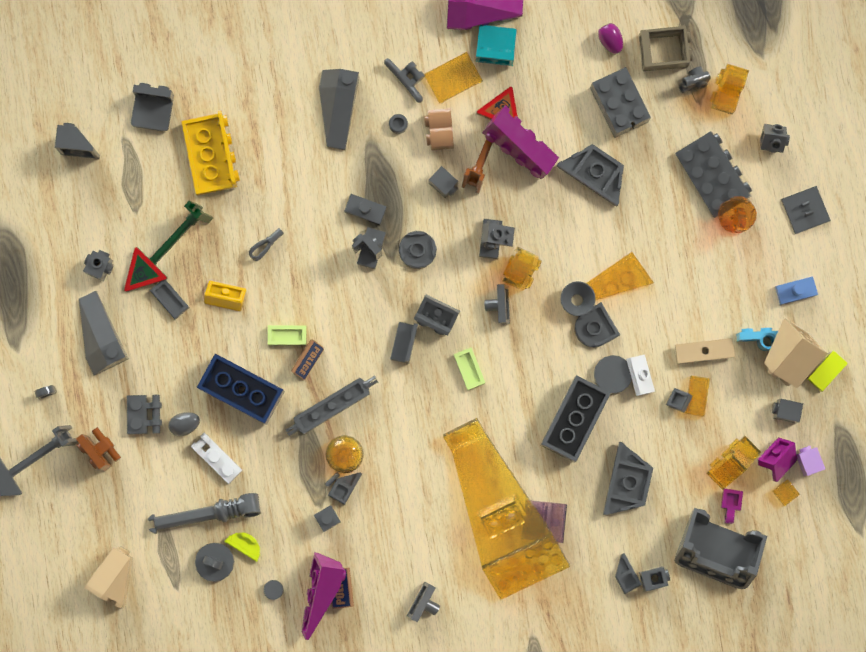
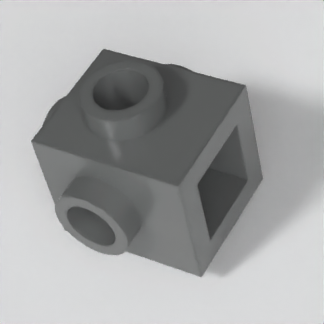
[760,124,790,153]
[83,250,114,282]

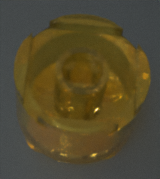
[501,246,542,291]

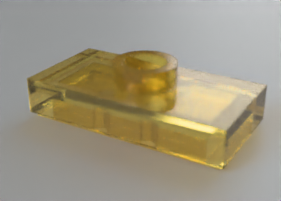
[685,376,710,417]

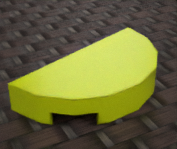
[224,532,260,562]

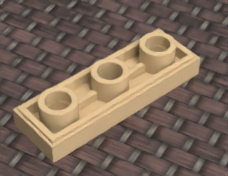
[675,338,735,364]

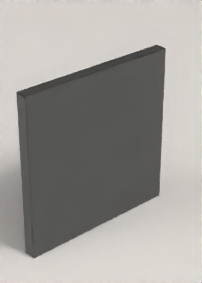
[781,186,831,234]

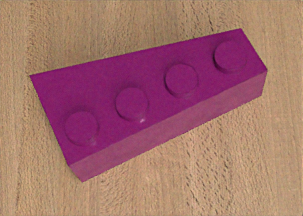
[482,105,559,179]

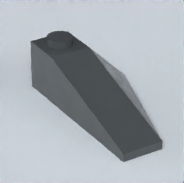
[79,291,129,376]

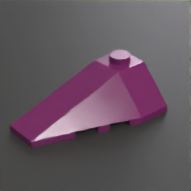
[301,552,346,640]

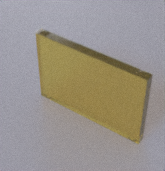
[424,52,483,104]

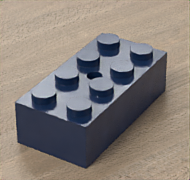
[197,353,285,425]

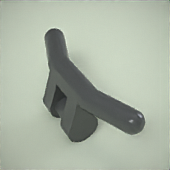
[384,58,425,103]

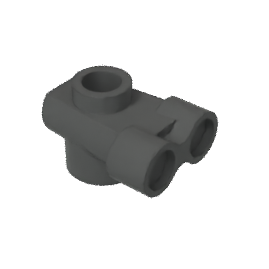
[679,66,711,93]

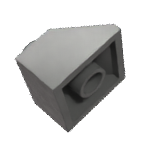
[55,123,100,159]

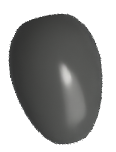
[169,412,200,437]

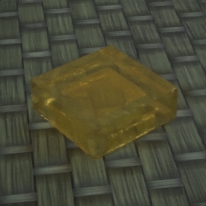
[772,479,800,506]

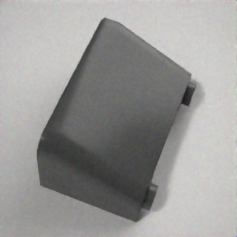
[674,508,767,589]

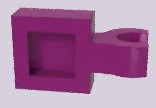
[721,488,743,524]

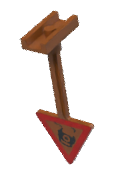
[462,86,518,194]

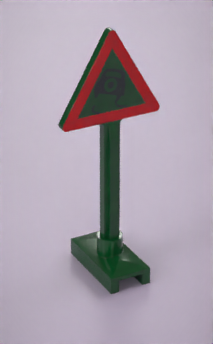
[124,201,213,292]

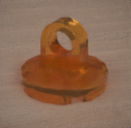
[718,196,757,233]

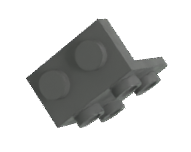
[131,83,174,131]

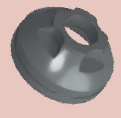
[560,281,596,316]

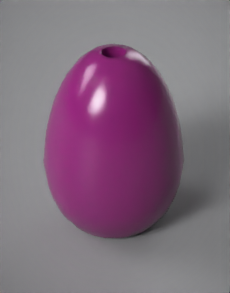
[598,23,623,54]

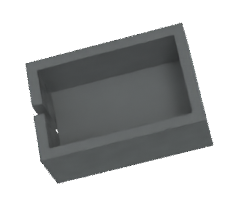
[590,67,651,138]

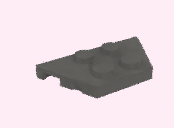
[556,144,624,207]
[603,442,653,515]

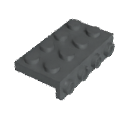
[675,131,752,218]

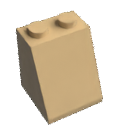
[764,318,828,388]

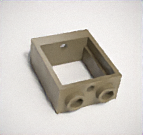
[639,26,693,72]

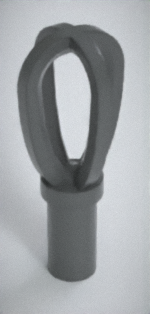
[249,228,284,261]

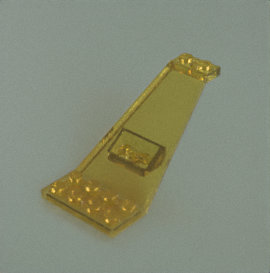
[443,418,570,600]

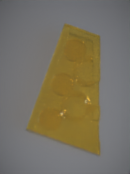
[587,252,654,300]

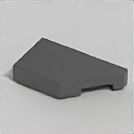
[328,472,362,505]
[615,553,642,594]

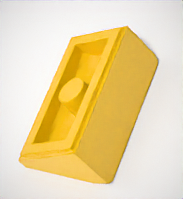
[204,281,246,311]

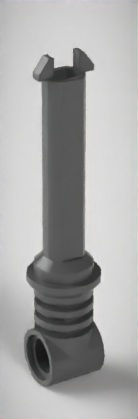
[148,493,261,534]

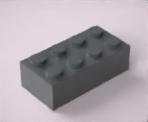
[540,375,611,463]

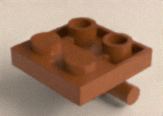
[76,427,121,471]

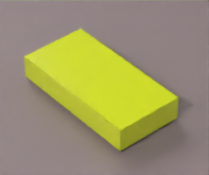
[807,350,848,392]

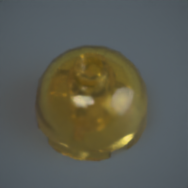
[325,435,364,474]

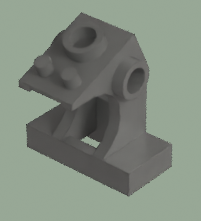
[479,219,515,259]

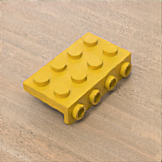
[181,111,240,195]

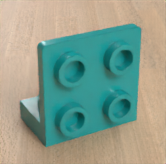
[475,25,517,66]

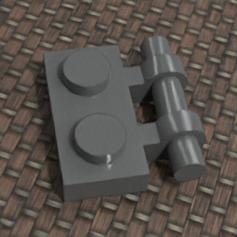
[127,395,162,434]

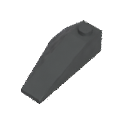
[319,69,360,150]

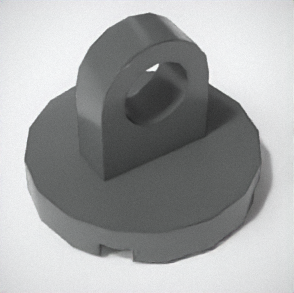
[195,543,235,582]

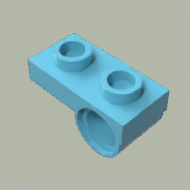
[736,328,778,351]

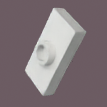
[626,355,655,396]

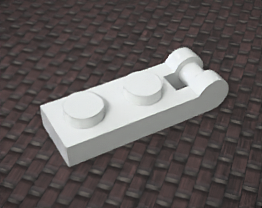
[191,432,243,484]

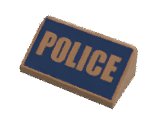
[291,339,324,380]
[331,568,354,609]

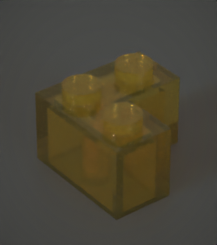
[709,64,749,115]
[706,436,761,490]

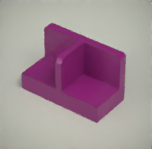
[758,437,797,482]

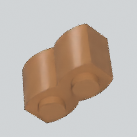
[425,108,454,150]

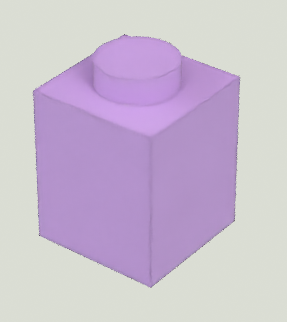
[797,446,825,476]

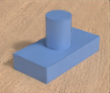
[775,276,818,305]

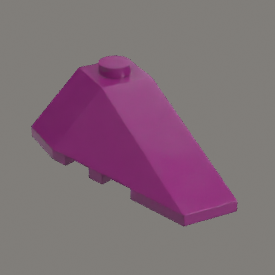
[447,0,523,30]

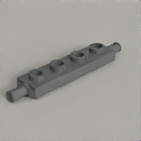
[285,376,379,436]

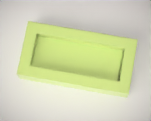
[268,325,307,345]
[454,347,485,390]

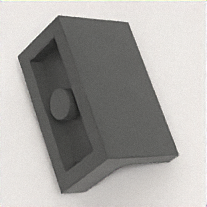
[390,322,418,364]

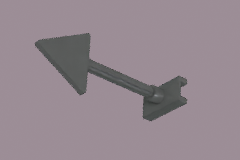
[0,425,78,496]

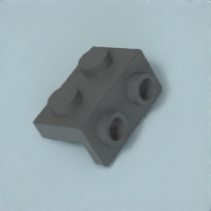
[352,233,382,260]
[414,294,460,336]

